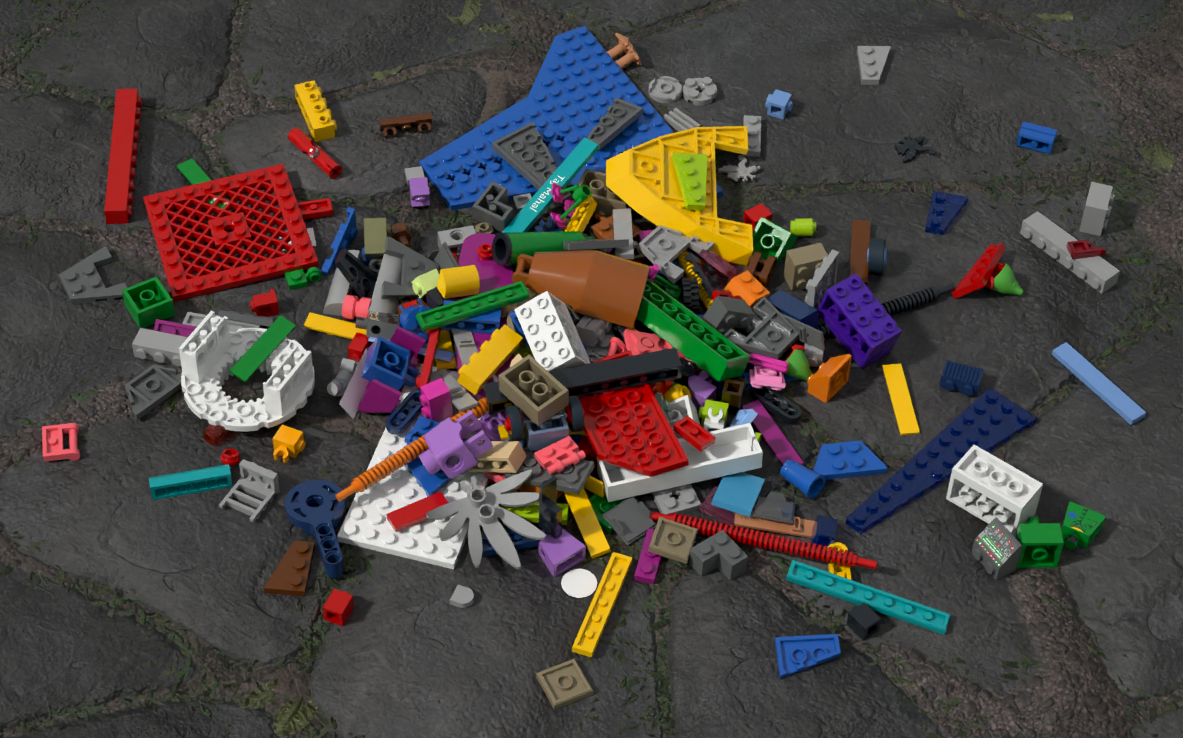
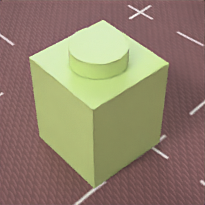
[412,269,439,298]

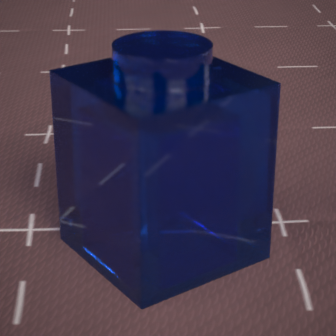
[811,515,838,547]

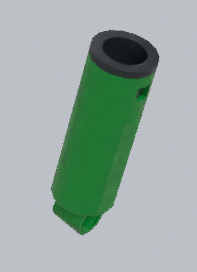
[492,231,595,266]

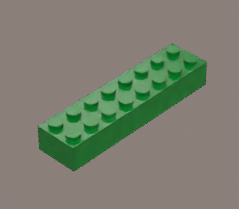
[636,278,751,382]

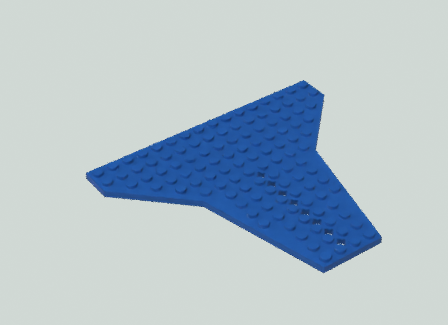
[419,26,723,211]

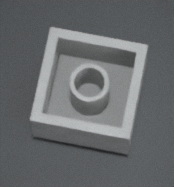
[1079,182,1115,236]

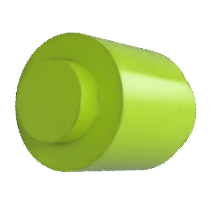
[790,218,816,237]

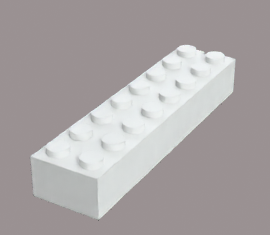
[597,423,763,502]

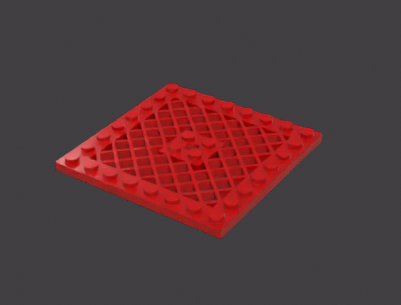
[143,164,319,302]

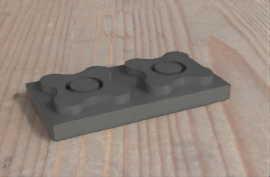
[505,449,595,494]

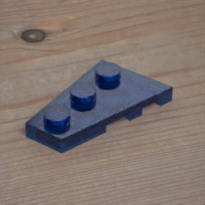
[925,191,968,235]

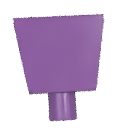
[539,529,586,577]

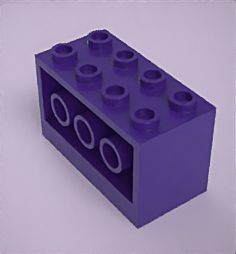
[818,273,902,369]

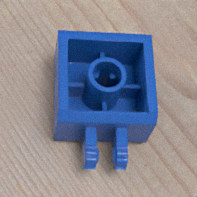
[361,336,419,390]

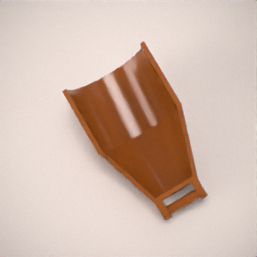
[512,250,649,329]

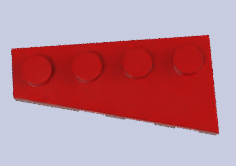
[951,242,1006,299]

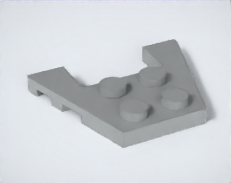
[638,225,714,284]

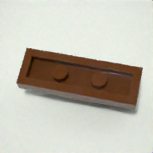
[379,113,433,138]

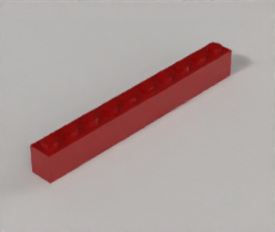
[104,89,142,224]

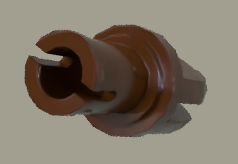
[391,223,411,249]

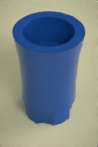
[780,459,826,499]

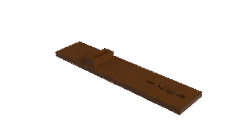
[849,219,870,285]

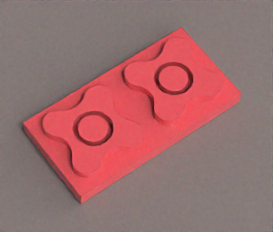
[623,329,701,372]

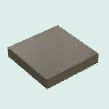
[648,516,698,564]
[536,658,593,710]

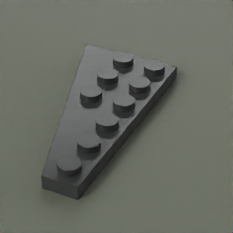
[492,121,572,207]

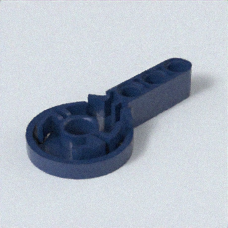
[284,479,346,578]

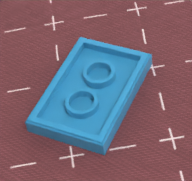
[711,472,765,517]

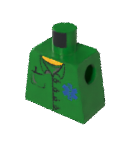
[1061,501,1106,550]

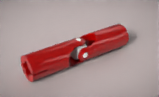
[288,128,342,179]

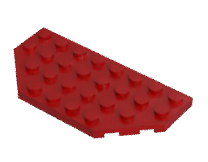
[579,350,689,477]

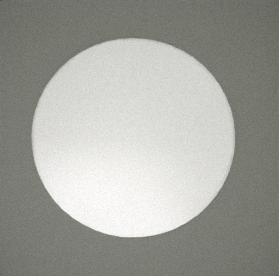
[561,569,597,598]

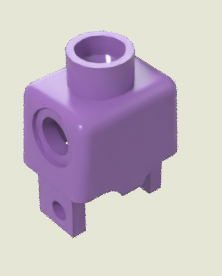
[419,410,494,479]

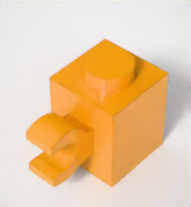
[273,425,305,463]

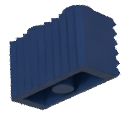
[939,360,984,396]

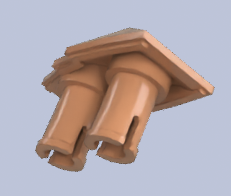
[607,33,642,70]

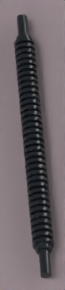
[787,284,955,351]

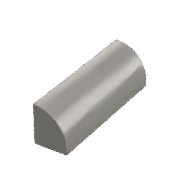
[323,250,361,316]
[368,254,402,314]

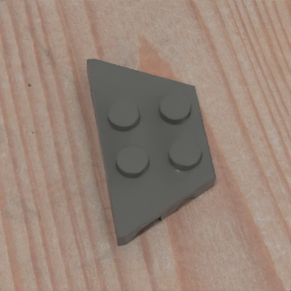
[563,239,629,252]
[125,364,182,420]

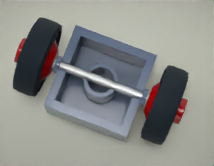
[504,396,585,451]

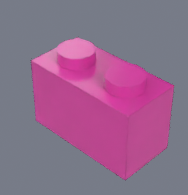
[419,378,453,422]

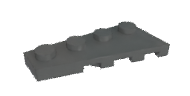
[587,97,643,150]

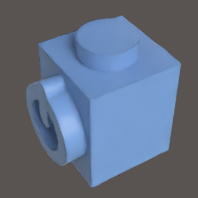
[765,89,793,119]

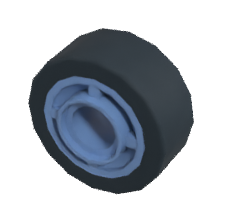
[867,239,887,274]

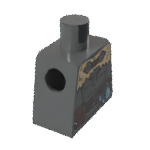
[355,311,399,340]

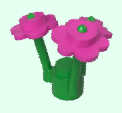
[647,264,681,300]

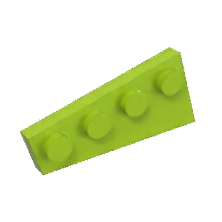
[672,152,707,211]

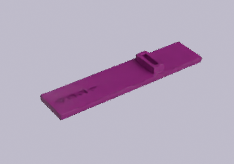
[742,400,804,466]

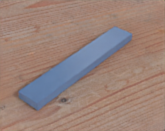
[1052,342,1146,425]

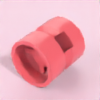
[342,295,372,320]

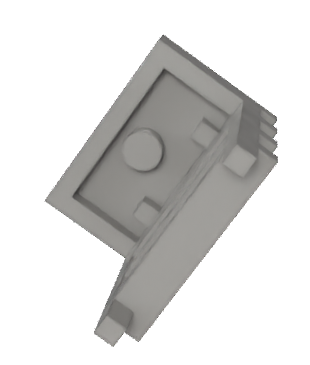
[219,459,280,522]

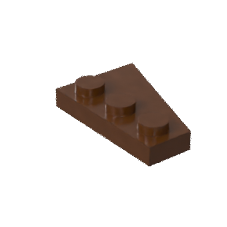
[263,540,315,596]

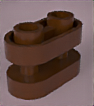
[743,251,777,287]

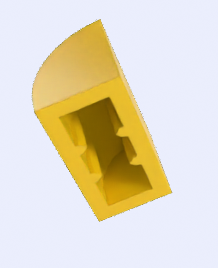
[437,265,480,299]

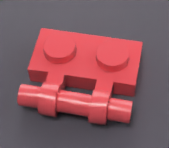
[534,436,586,475]

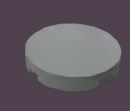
[648,76,683,103]

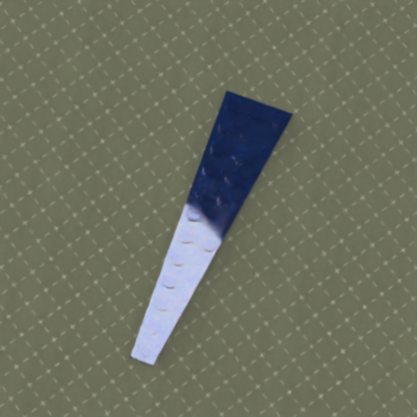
[845,388,1037,534]

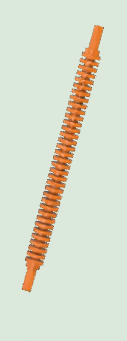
[335,398,489,502]

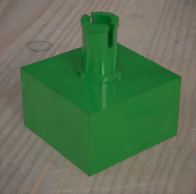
[1016,516,1064,568]

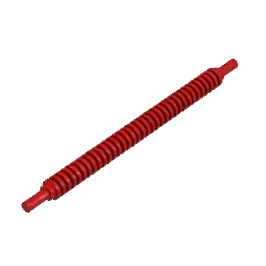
[650,511,878,569]

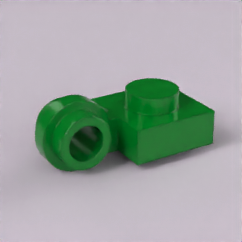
[285,267,322,291]

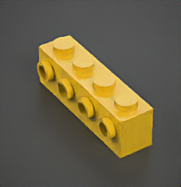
[294,80,337,142]
[457,324,523,396]

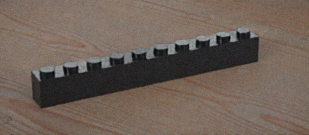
[483,348,682,415]

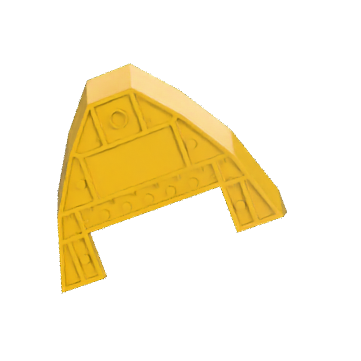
[606,126,753,266]

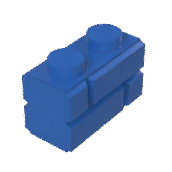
[1016,121,1057,154]

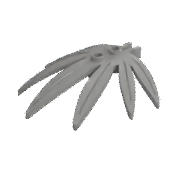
[426,469,546,569]

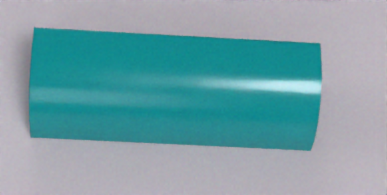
[149,464,233,500]

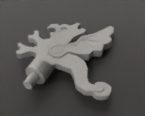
[718,155,760,182]

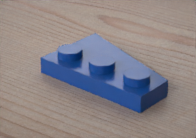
[403,441,452,497]
[775,634,841,679]

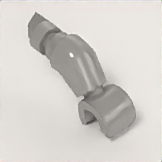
[327,358,359,396]

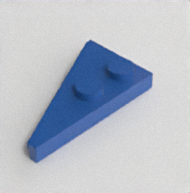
[321,207,358,275]

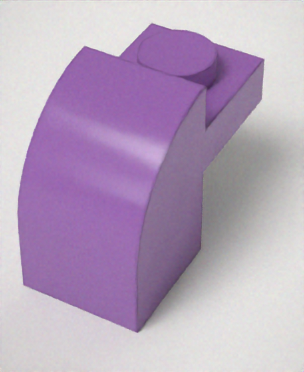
[409,177,430,207]
[688,370,717,408]

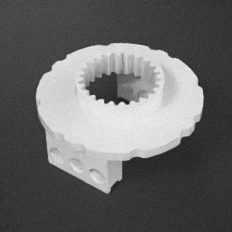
[179,311,315,432]

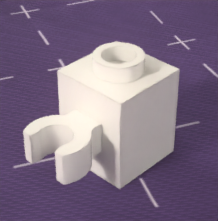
[704,407,725,432]

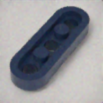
[386,390,423,435]

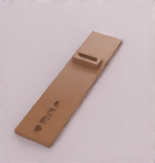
[734,511,824,540]

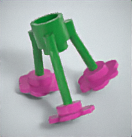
[550,183,592,229]

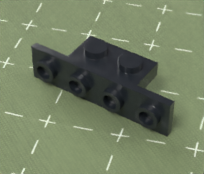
[539,476,562,539]

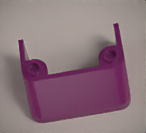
[357,326,425,413]

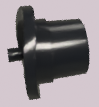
[674,358,697,384]

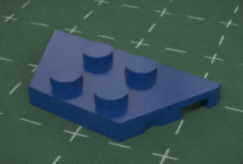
[813,440,887,480]

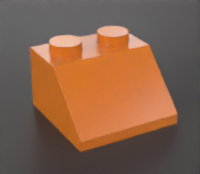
[724,270,770,311]
[807,354,852,403]

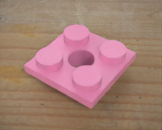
[749,366,786,390]

